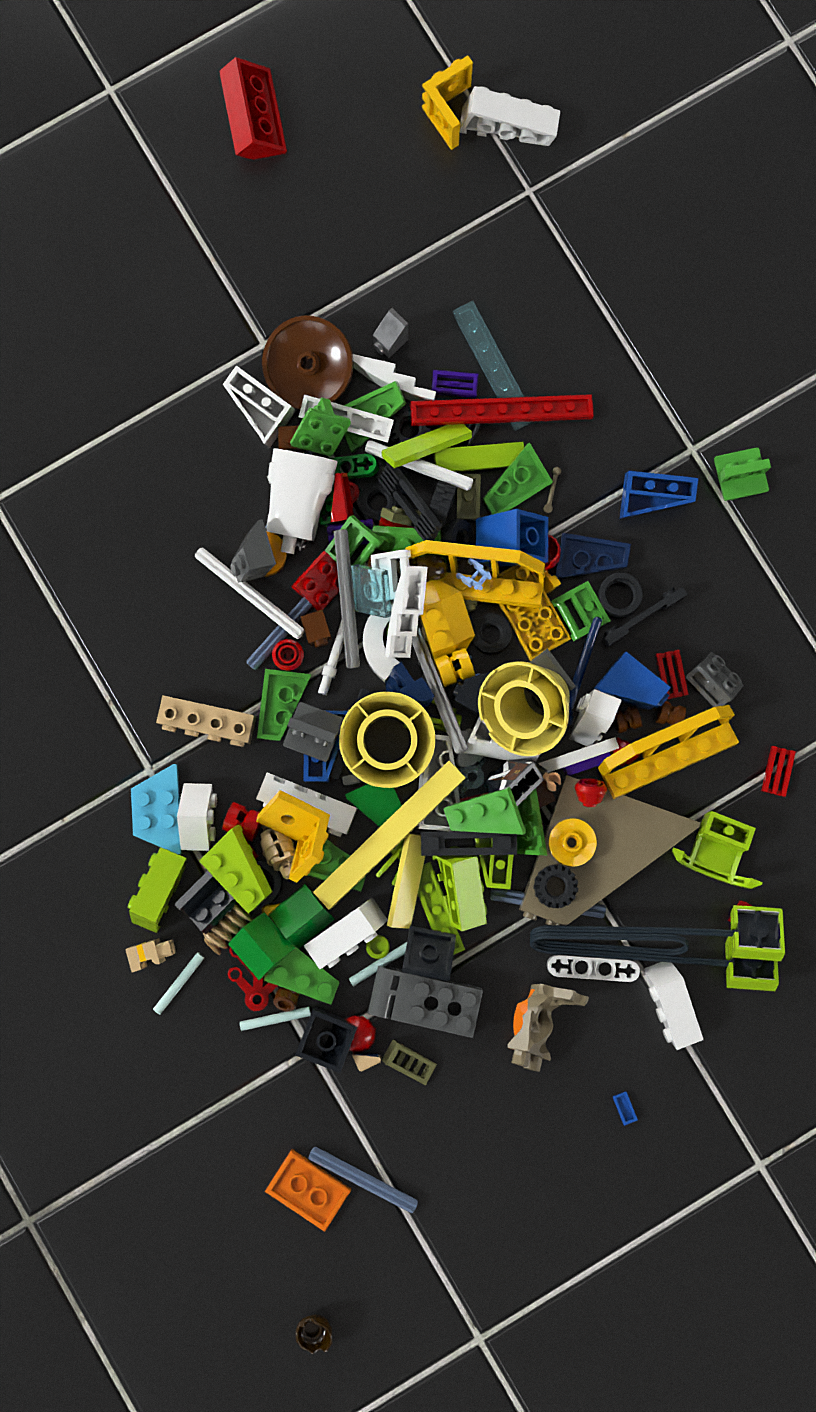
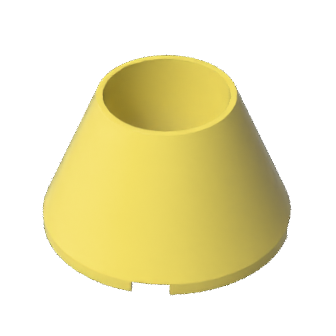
[478,661,570,756]
[339,692,435,788]

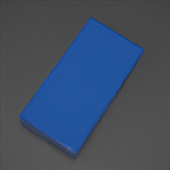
[613,1091,638,1126]

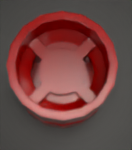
[222,802,261,842]

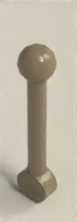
[543,467,561,514]

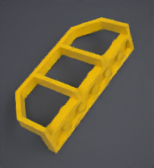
[405,540,545,608]
[598,705,739,799]

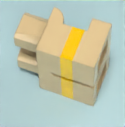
[125,938,176,972]

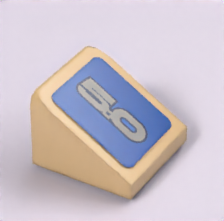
[352,1052,382,1072]

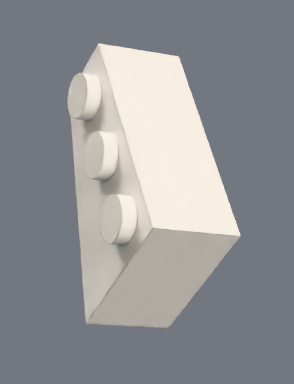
[464,715,541,762]
[304,897,388,969]

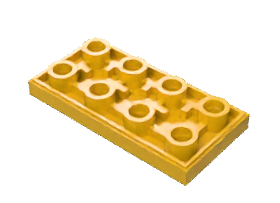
[492,565,571,661]

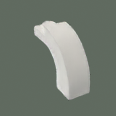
[363,600,400,682]

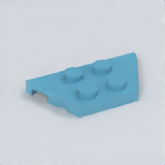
[131,764,182,854]

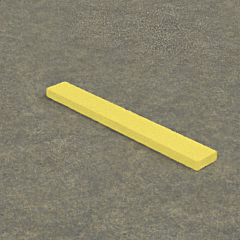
[313,761,466,910]

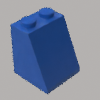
[476,509,548,567]
[592,652,671,710]

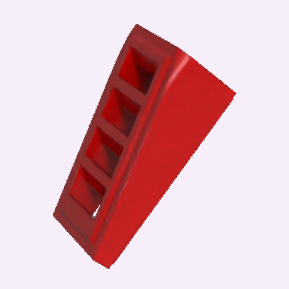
[331,473,354,522]

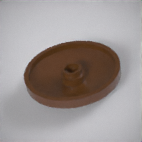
[262,315,354,409]

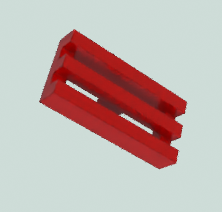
[655,650,689,699]
[761,746,796,797]

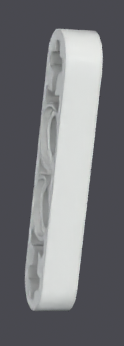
[538,737,619,773]
[547,954,640,982]

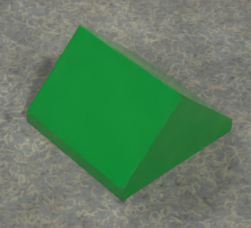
[269,884,335,949]
[228,912,295,980]

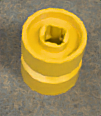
[434,648,475,687]

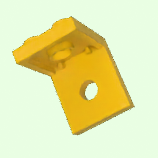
[422,55,473,150]
[256,790,330,883]

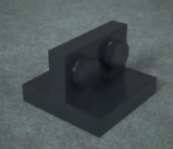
[175,871,238,934]
[402,926,457,981]

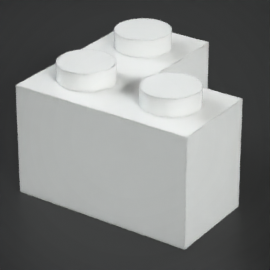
[177,783,217,851]

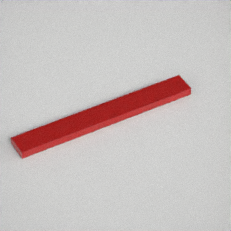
[410,395,594,426]

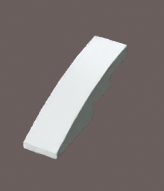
[353,354,436,401]
[299,395,394,443]
[385,566,428,658]

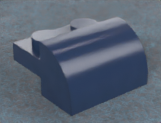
[385,662,435,711]

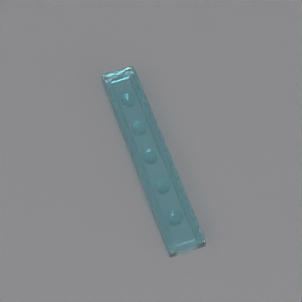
[453,301,534,431]

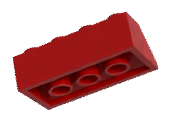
[219,57,287,160]

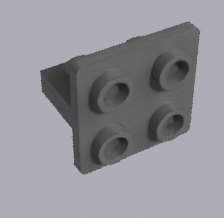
[685,652,744,707]
[283,702,343,762]

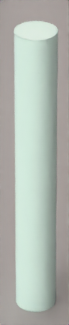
[349,942,407,987]
[153,952,205,1014]
[240,1007,311,1031]

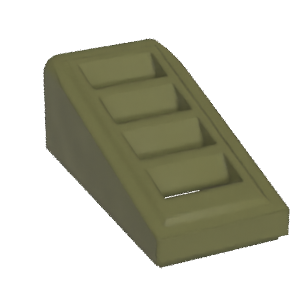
[382,1039,437,1085]

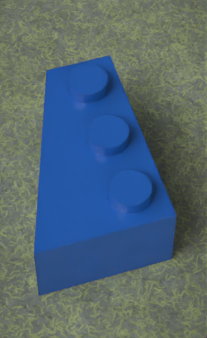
[620,471,698,519]

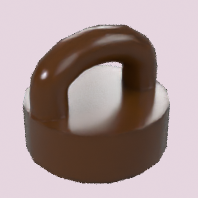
[273,988,299,1011]

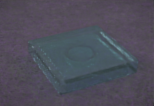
[351,564,391,618]

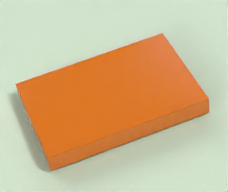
[265,1149,351,1232]

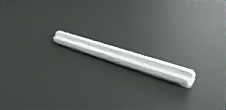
[195,548,305,639]

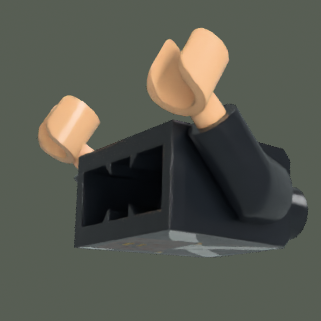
[486,759,561,806]

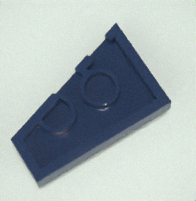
[555,533,631,579]

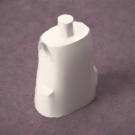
[267,449,338,554]

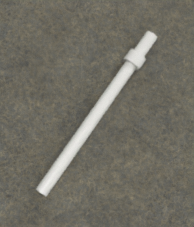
[318,563,368,696]

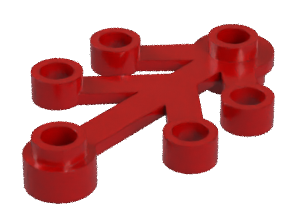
[227,947,278,1011]

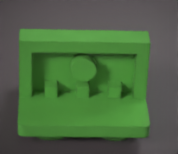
[290,397,351,456]
[714,448,771,501]

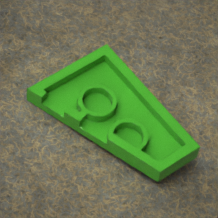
[343,381,406,453]
[482,443,553,515]
[372,525,447,564]
[443,787,526,835]
[517,788,548,856]
[264,944,339,1005]

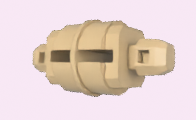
[260,824,295,879]

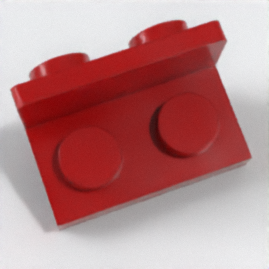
[291,551,339,611]

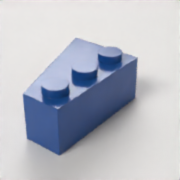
[303,710,348,783]

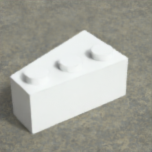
[223,366,296,448]
[569,689,621,747]
[643,962,704,1050]

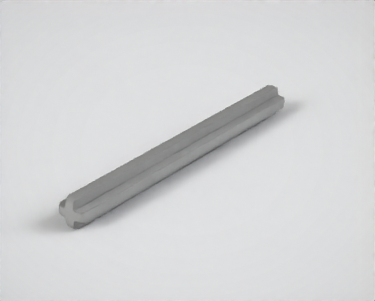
[334,529,360,668]
[412,628,468,754]

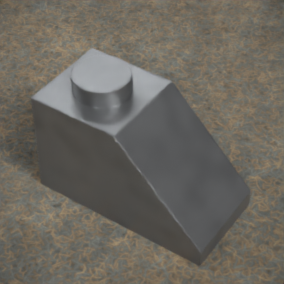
[373,308,408,358]

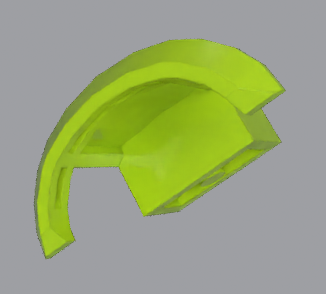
[672,811,763,889]

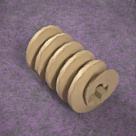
[202,905,253,955]

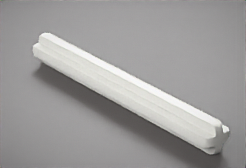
[365,441,473,491]

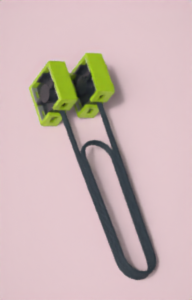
[530,905,785,991]

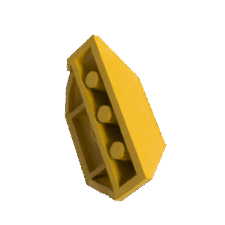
[419,580,475,665]

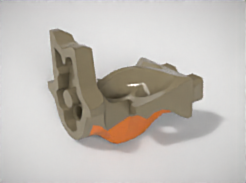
[508,984,589,1072]

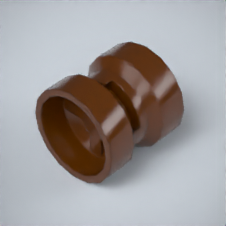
[656,701,686,726]
[614,705,642,733]

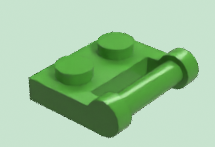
[325,515,384,578]
[551,581,610,642]

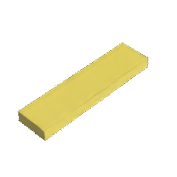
[387,833,425,929]

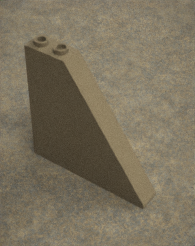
[519,775,700,926]

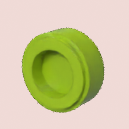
[366,935,390,959]

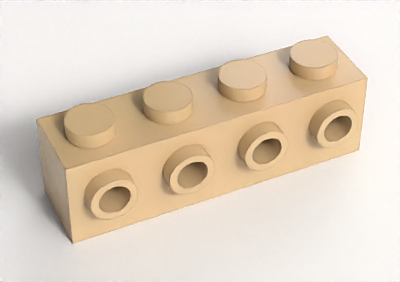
[156,696,256,747]

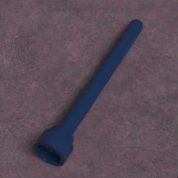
[568,616,602,725]

